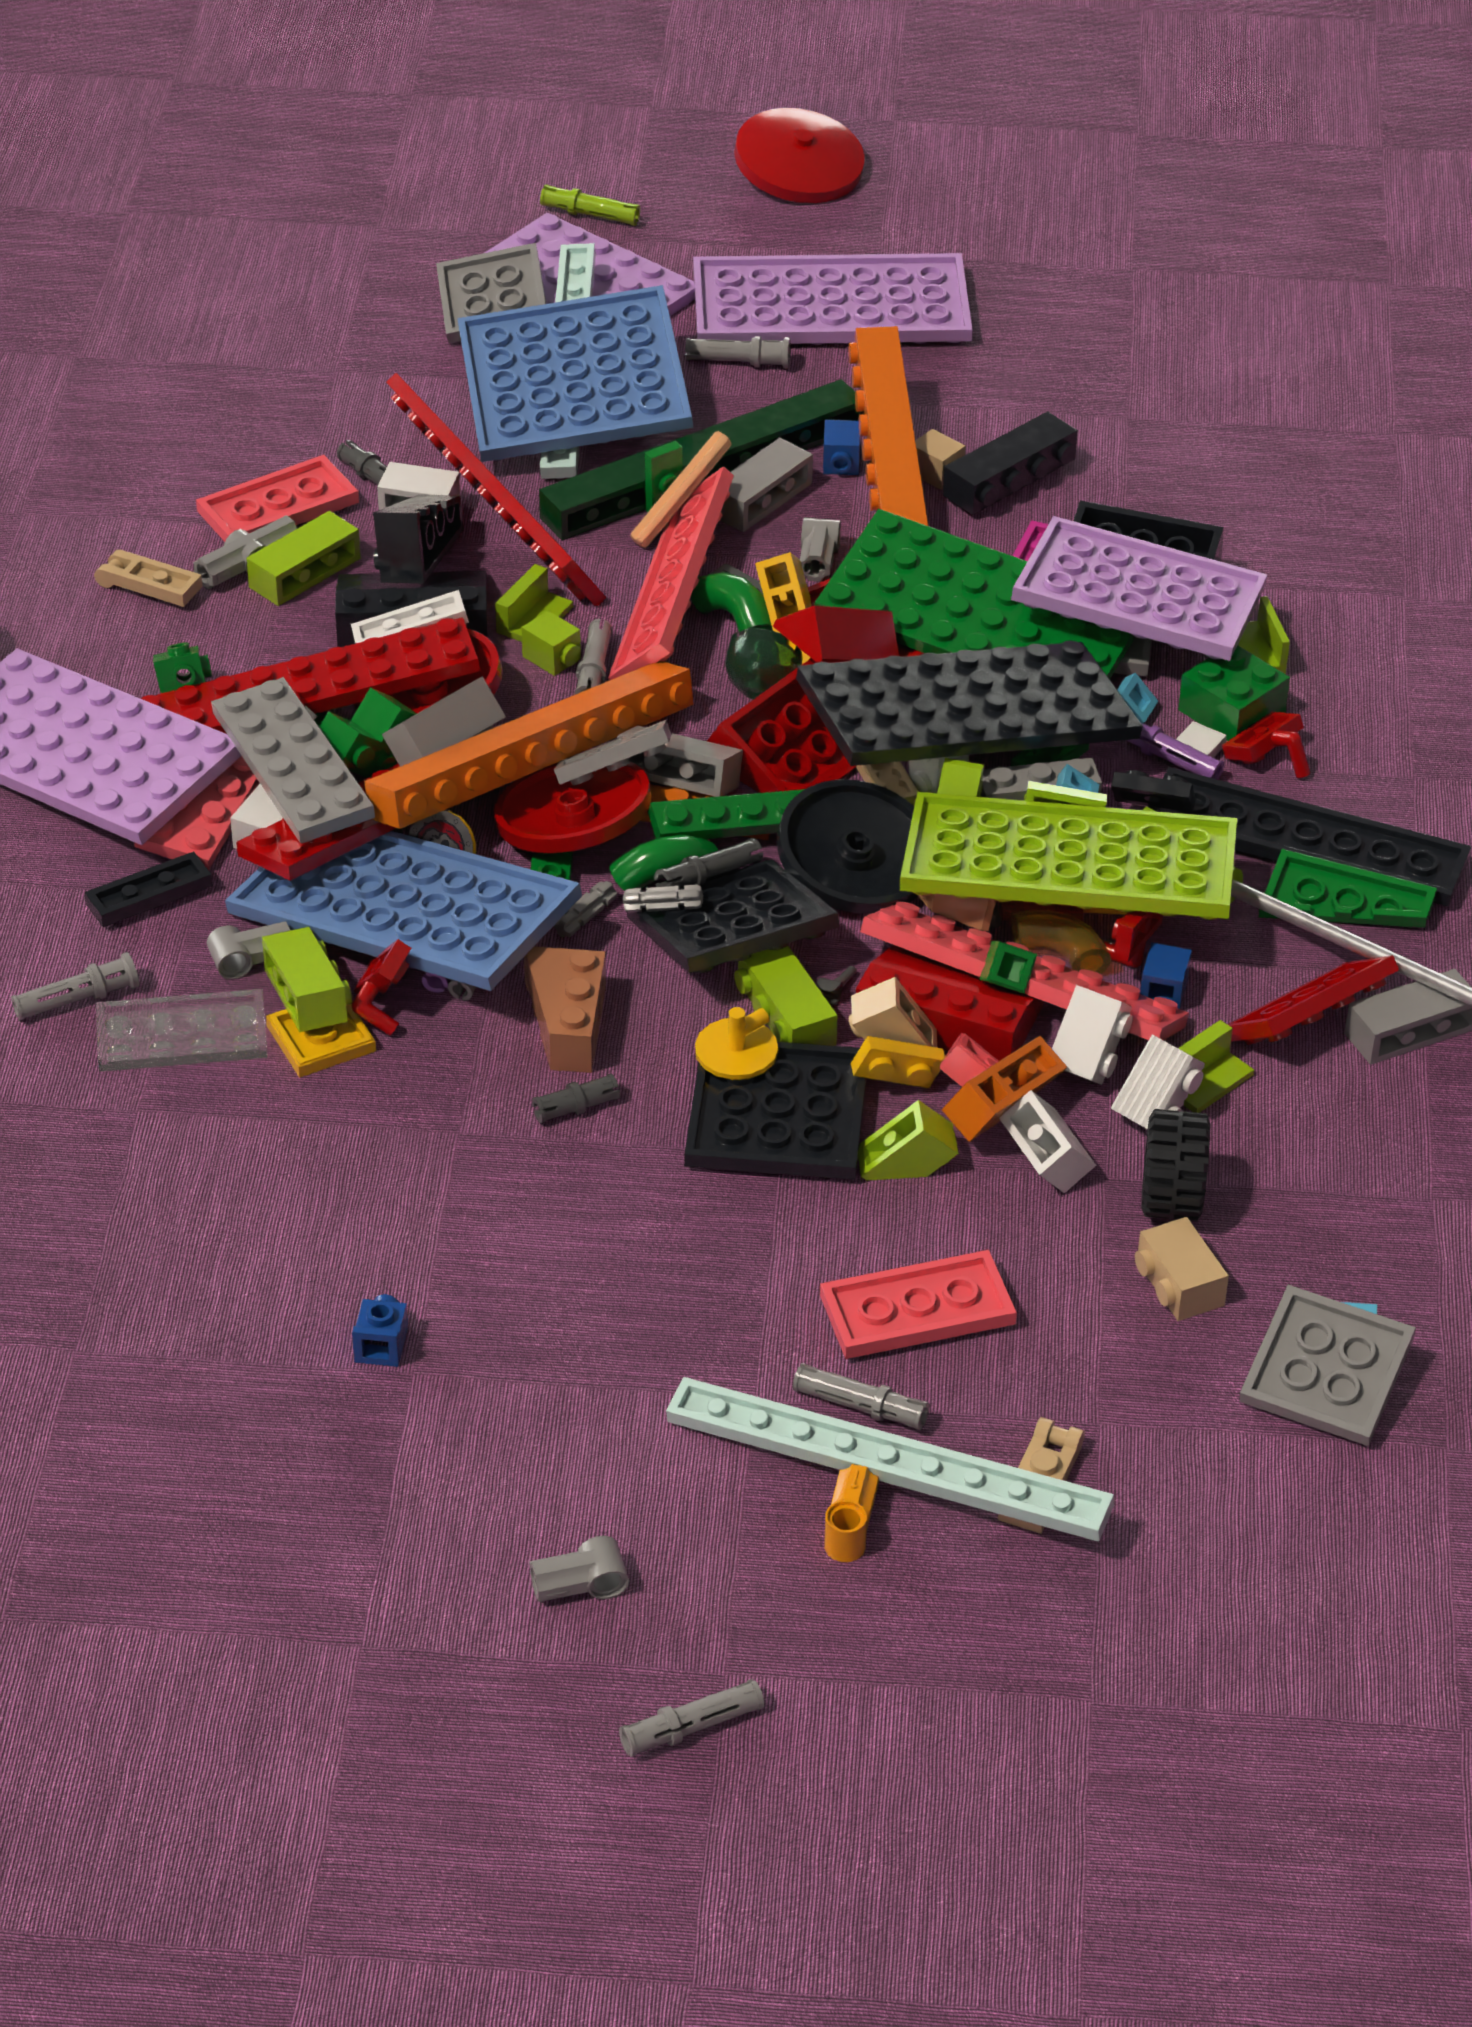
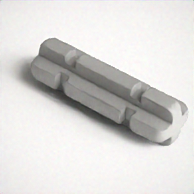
[554,881,617,937]
[623,885,703,913]

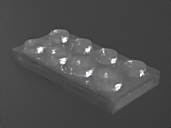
[96,989,268,1072]

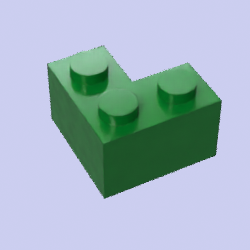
[319,687,417,778]

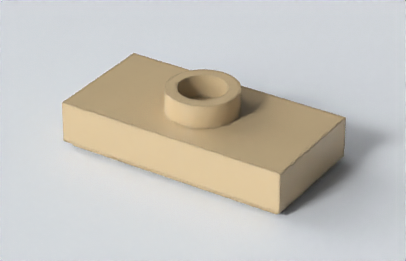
[856,761,919,806]

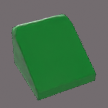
[980,941,1037,994]

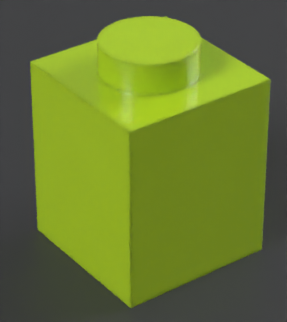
[522,610,581,676]

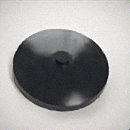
[777,779,918,914]

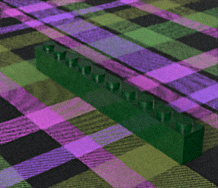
[539,379,862,541]

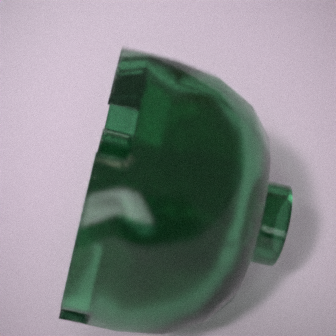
[725,628,803,699]

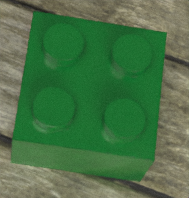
[1178,645,1290,741]

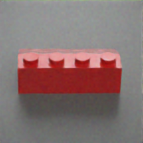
[707,658,856,793]
[856,945,1045,1061]

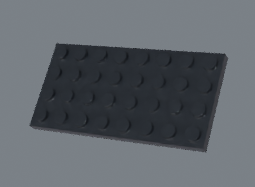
[796,641,1143,766]

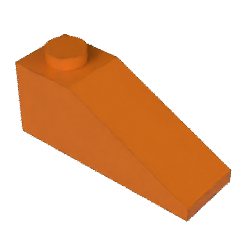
[942,1036,1067,1142]

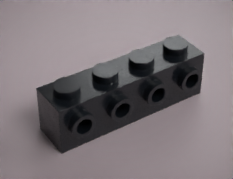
[943,411,1078,515]

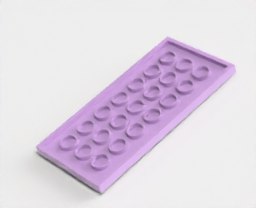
[693,253,972,345]
[0,648,241,845]

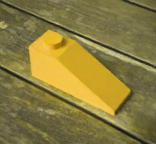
[755,552,811,671]

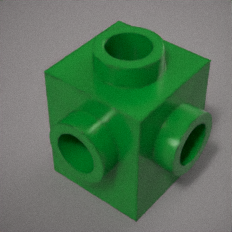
[153,642,213,693]

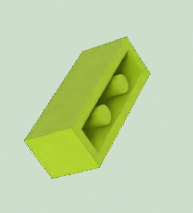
[246,510,361,606]
[262,927,352,1032]
[734,946,837,1046]

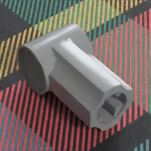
[800,517,841,581]
[206,921,290,980]
[529,1536,629,1602]

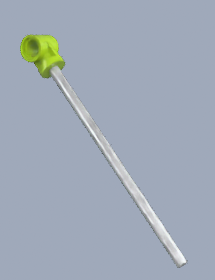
[1230,866,1472,1006]

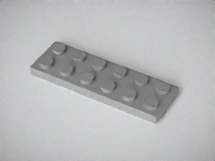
[211,677,375,844]

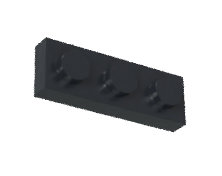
[84,851,213,927]

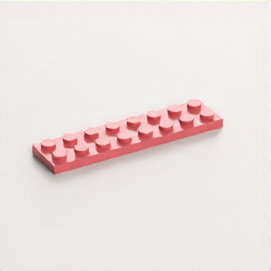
[608,466,734,680]
[860,902,1189,1040]

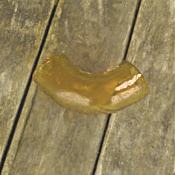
[1010,909,1111,974]

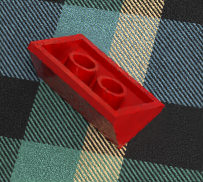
[773,605,899,663]

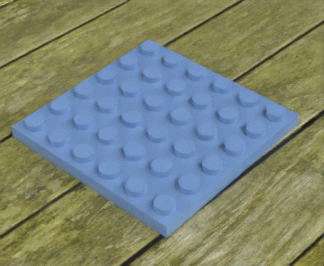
[457,285,693,462]

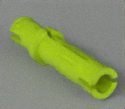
[540,184,641,226]

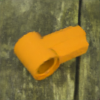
[824,1464,879,1562]

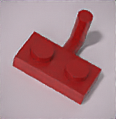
[1222,711,1311,778]
[1094,911,1163,968]
[352,939,412,1036]

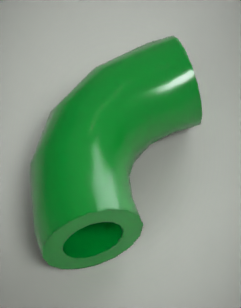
[690,572,773,637]
[610,835,718,891]

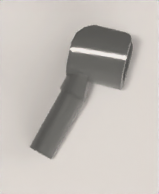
[817,966,857,1005]

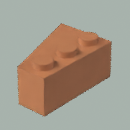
[524,946,606,1073]

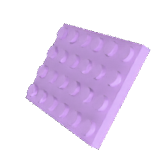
[485,213,695,316]
[1011,516,1267,661]

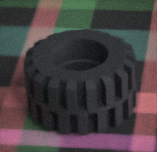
[1141,1109,1211,1221]

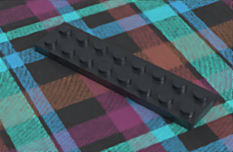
[1148,767,1472,907]

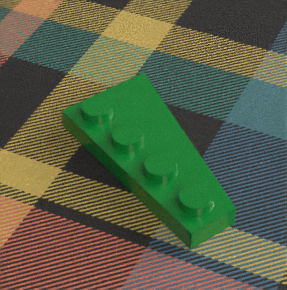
[1258,849,1437,928]

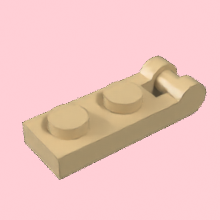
[94,549,203,607]
[998,1417,1085,1534]

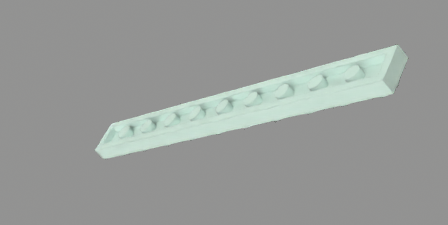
[540,243,596,479]
[666,1377,1114,1542]

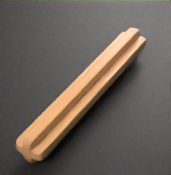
[630,431,732,548]

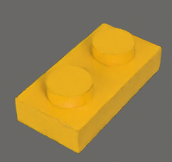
[851,1036,945,1088]

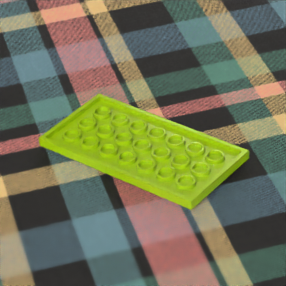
[900,792,1237,920]

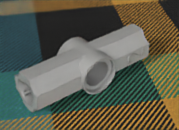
[193,515,297,589]

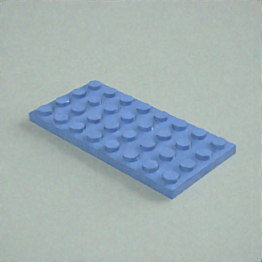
[225,831,582,991]

